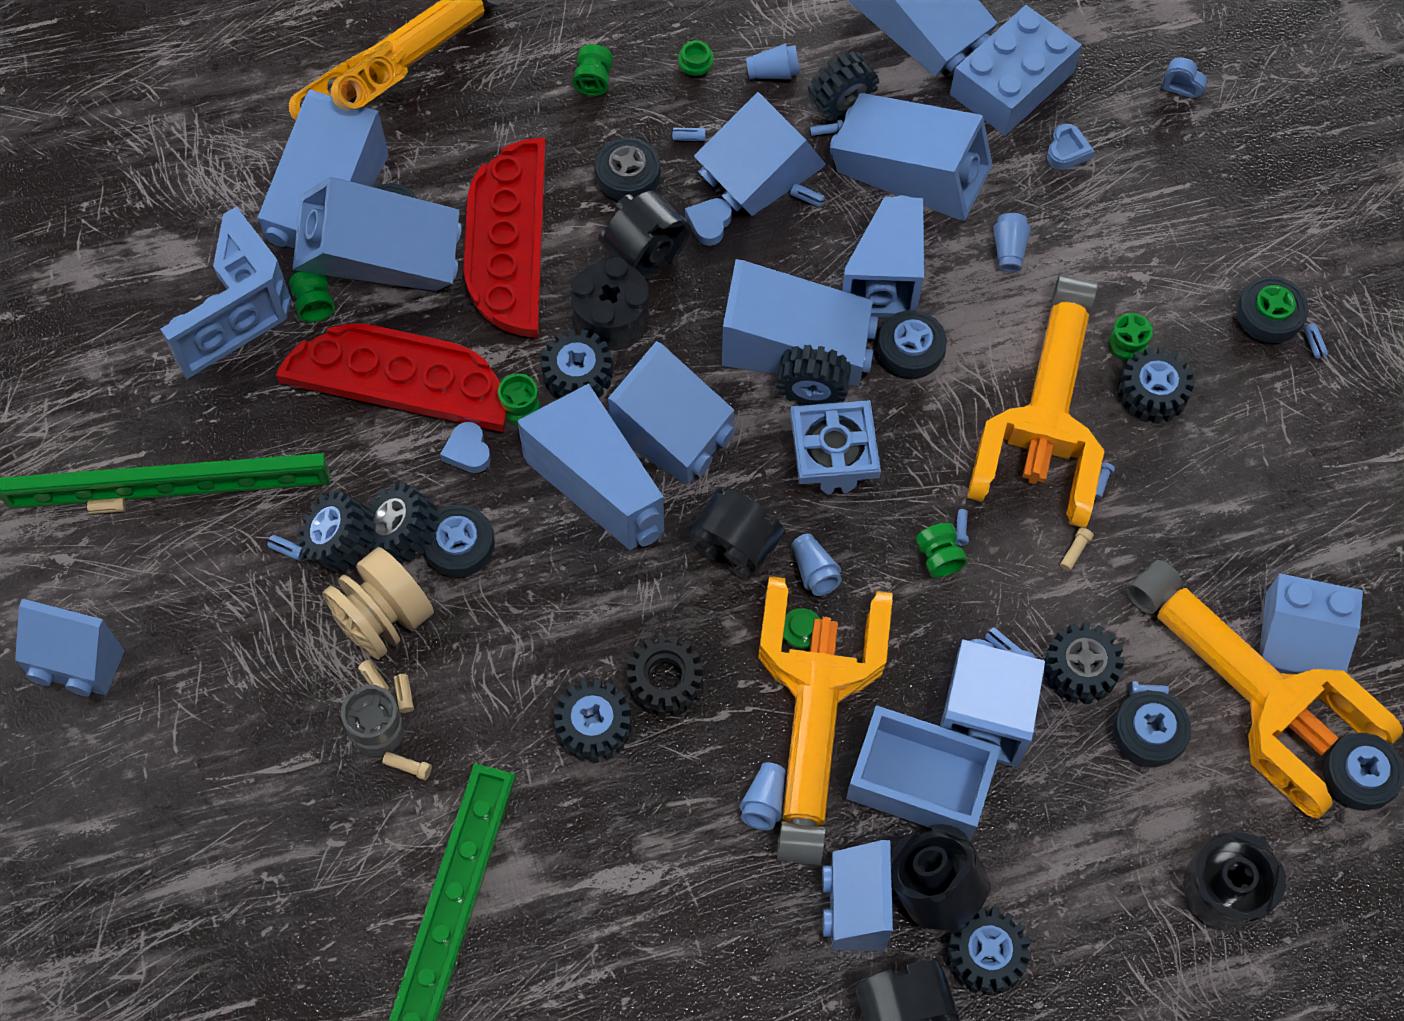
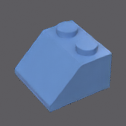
[1259,573,1363,674]
[15,599,125,696]
[822,840,893,951]

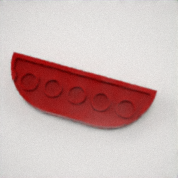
[464,138,546,338]
[276,324,507,432]

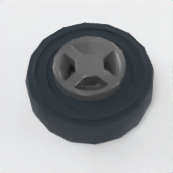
[594,137,661,201]

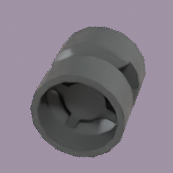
[341,685,405,756]

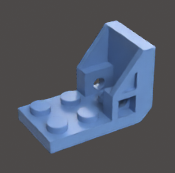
[160,206,292,379]

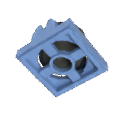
[790,400,881,494]

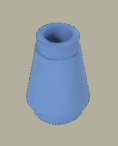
[746,43,800,79]
[993,213,1031,273]
[791,534,842,596]
[740,762,786,830]

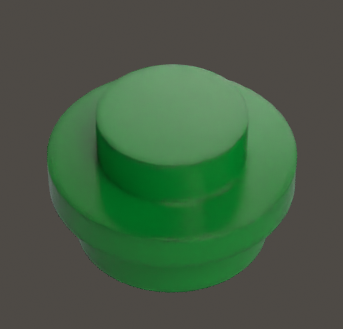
[678,40,714,76]
[783,608,820,649]

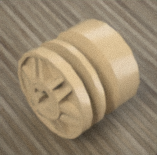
[322,547,434,660]

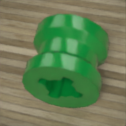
[1108,313,1153,361]

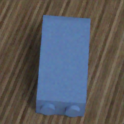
[848,0,998,77]
[258,89,389,248]
[830,93,993,221]
[292,177,461,291]
[722,259,878,387]
[517,384,664,550]

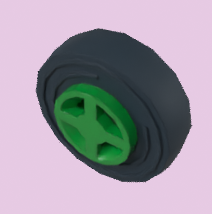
[1236,276,1309,343]

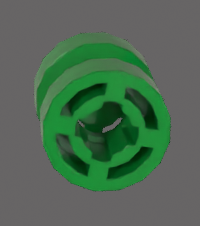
[572,44,613,96]
[289,271,335,322]
[498,373,540,426]
[915,522,968,578]

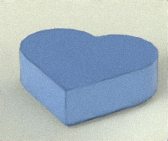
[1160,58,1207,98]
[1046,124,1094,170]
[685,198,732,246]
[440,422,491,473]

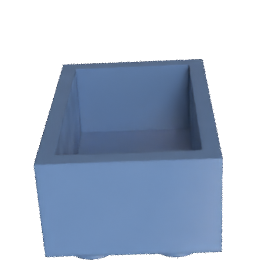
[950,5,1082,136]
[846,705,1001,841]

